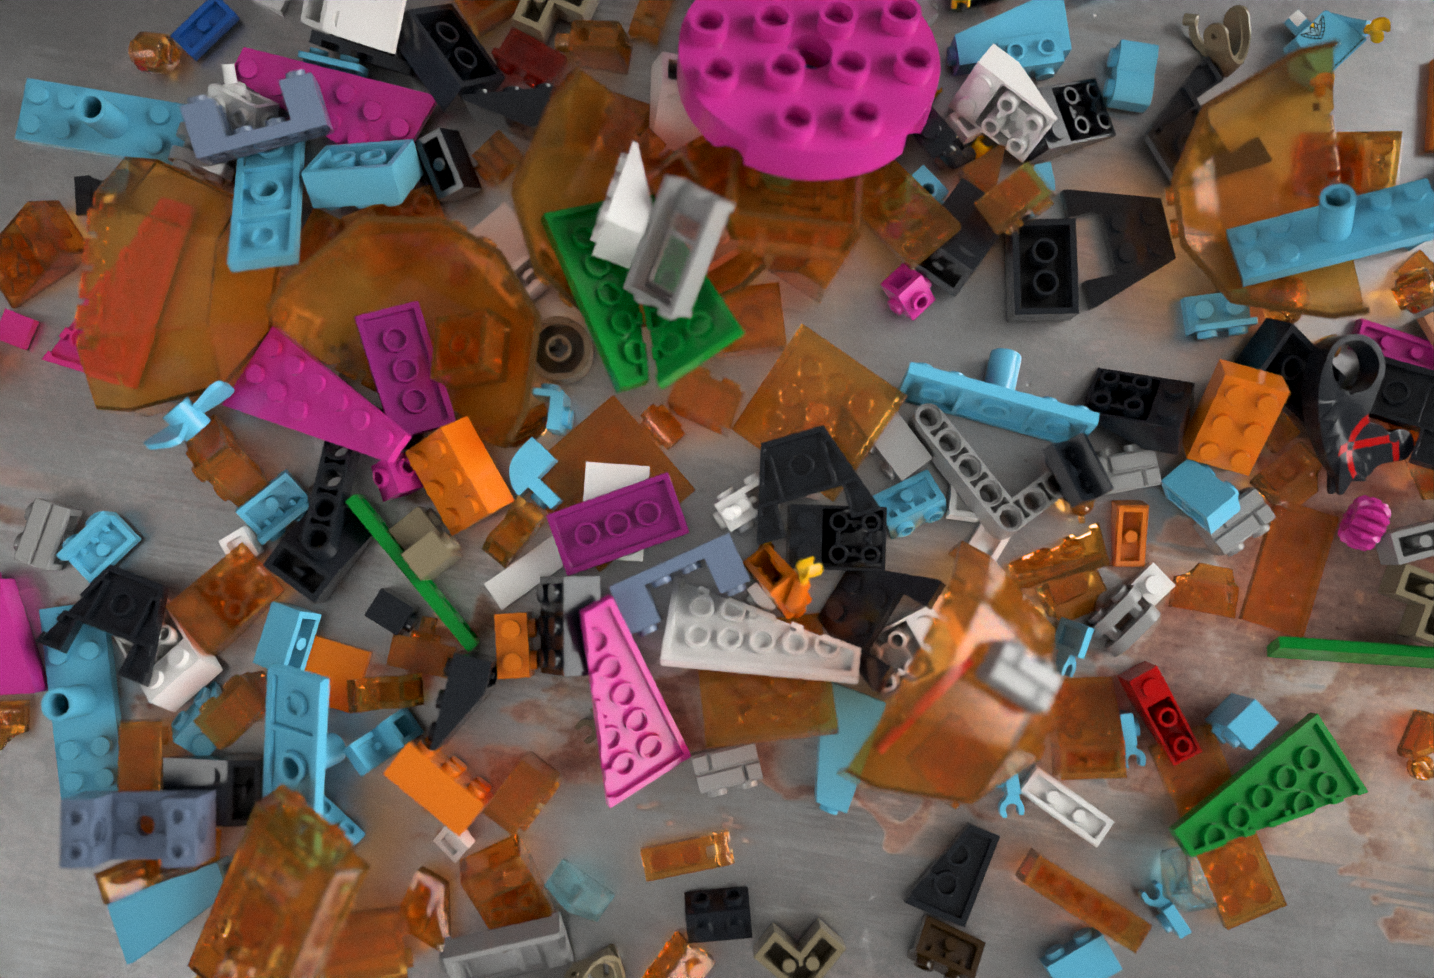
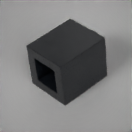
[364,588,421,636]

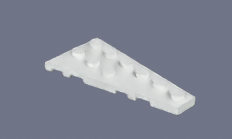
[660,576,861,684]

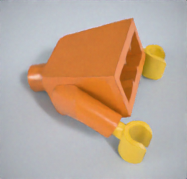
[742,541,823,619]

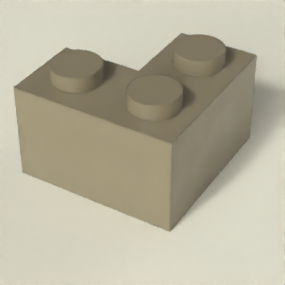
[512,0,599,45]
[388,506,463,580]
[1377,563,1434,646]
[753,918,846,978]

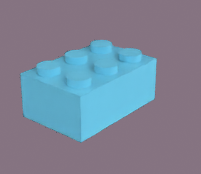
[301,139,423,210]

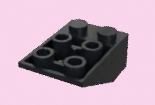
[1024,78,1116,165]
[462,83,569,146]
[903,178,1015,297]
[1084,368,1195,455]
[786,504,887,572]
[263,506,373,603]
[428,650,497,751]
[163,754,264,827]

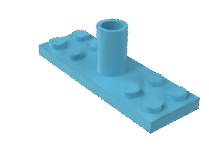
[15,78,185,167]
[227,141,305,272]
[1226,178,1434,287]
[895,348,1100,443]
[39,604,130,799]
[260,663,346,869]

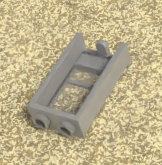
[623,175,736,320]
[439,911,575,978]

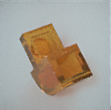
[482,495,544,569]
[347,673,424,713]

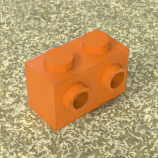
[494,611,539,679]

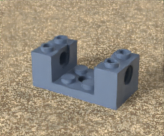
[179,70,334,166]
[609,533,751,638]
[60,790,216,868]

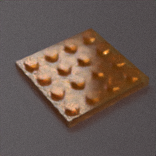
[698,613,839,748]

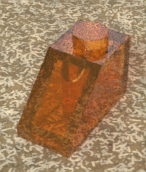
[94,859,168,905]

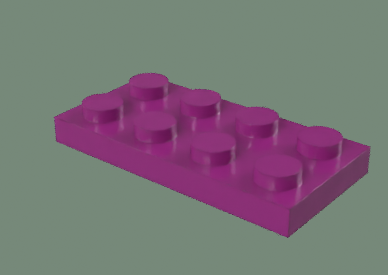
[354,300,456,436]
[546,472,690,576]

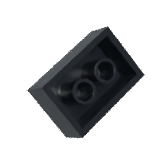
[397,3,505,112]
[1004,218,1079,322]
[536,576,600,677]

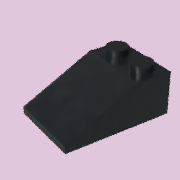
[1234,318,1346,428]

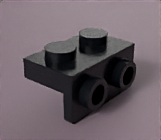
[1042,433,1114,508]
[684,886,752,944]

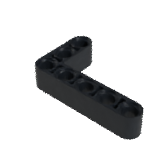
[301,407,428,561]

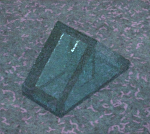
[1160,847,1217,913]
[544,858,616,922]

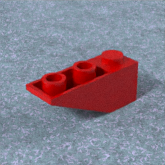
[1117,661,1202,767]

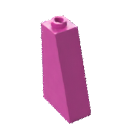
[0,573,48,695]

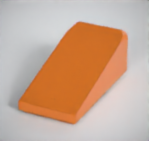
[1111,500,1149,567]

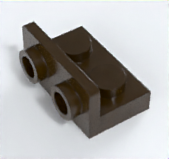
[906,915,986,978]

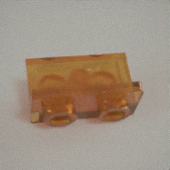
[642,931,716,978]

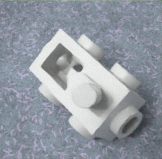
[207,63,279,130]
[712,470,782,535]

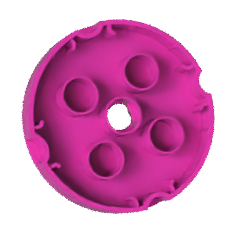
[676,0,940,180]

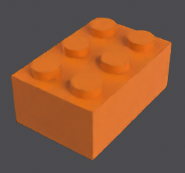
[1182,359,1290,476]
[405,416,515,536]
[383,735,495,837]

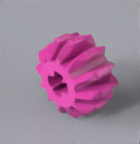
[1338,495,1391,551]

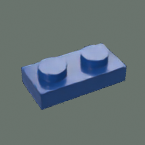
[170,0,240,61]

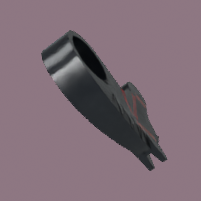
[1301,334,1414,495]

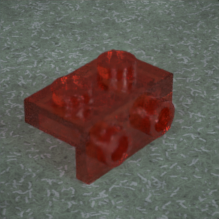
[491,26,568,88]

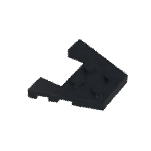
[1142,56,1272,189]
[1060,189,1176,310]
[1344,357,1434,470]
[757,425,880,545]
[36,564,169,687]
[817,570,946,694]

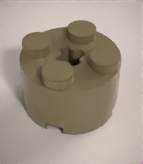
[526,316,594,385]

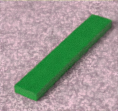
[345,494,481,652]
[1266,636,1434,669]

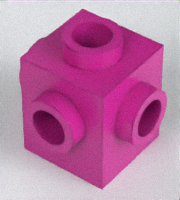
[880,263,936,321]
[371,452,424,502]

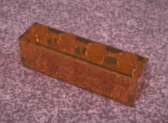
[117,718,169,833]
[1015,847,1153,954]

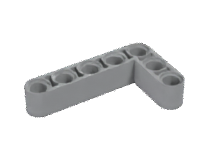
[907,403,1062,540]

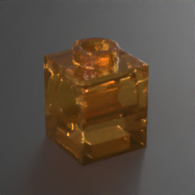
[471,129,525,186]

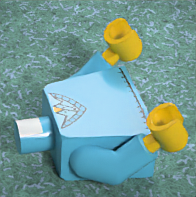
[1283,9,1391,95]

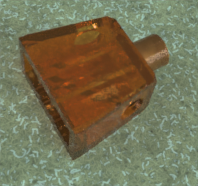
[555,20,633,75]

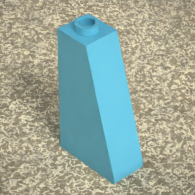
[946,0,1072,76]
[814,681,886,815]
[106,856,239,965]

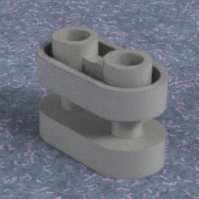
[168,122,237,187]
[1087,585,1161,657]

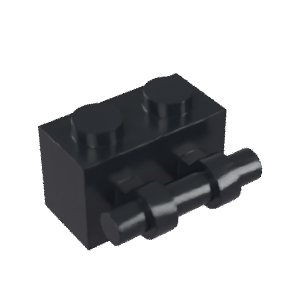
[414,128,483,211]

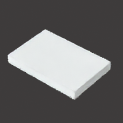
[583,462,650,562]

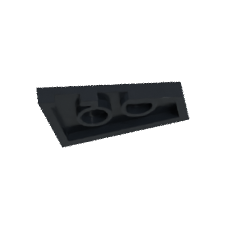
[309,29,415,77]
[903,822,1000,927]

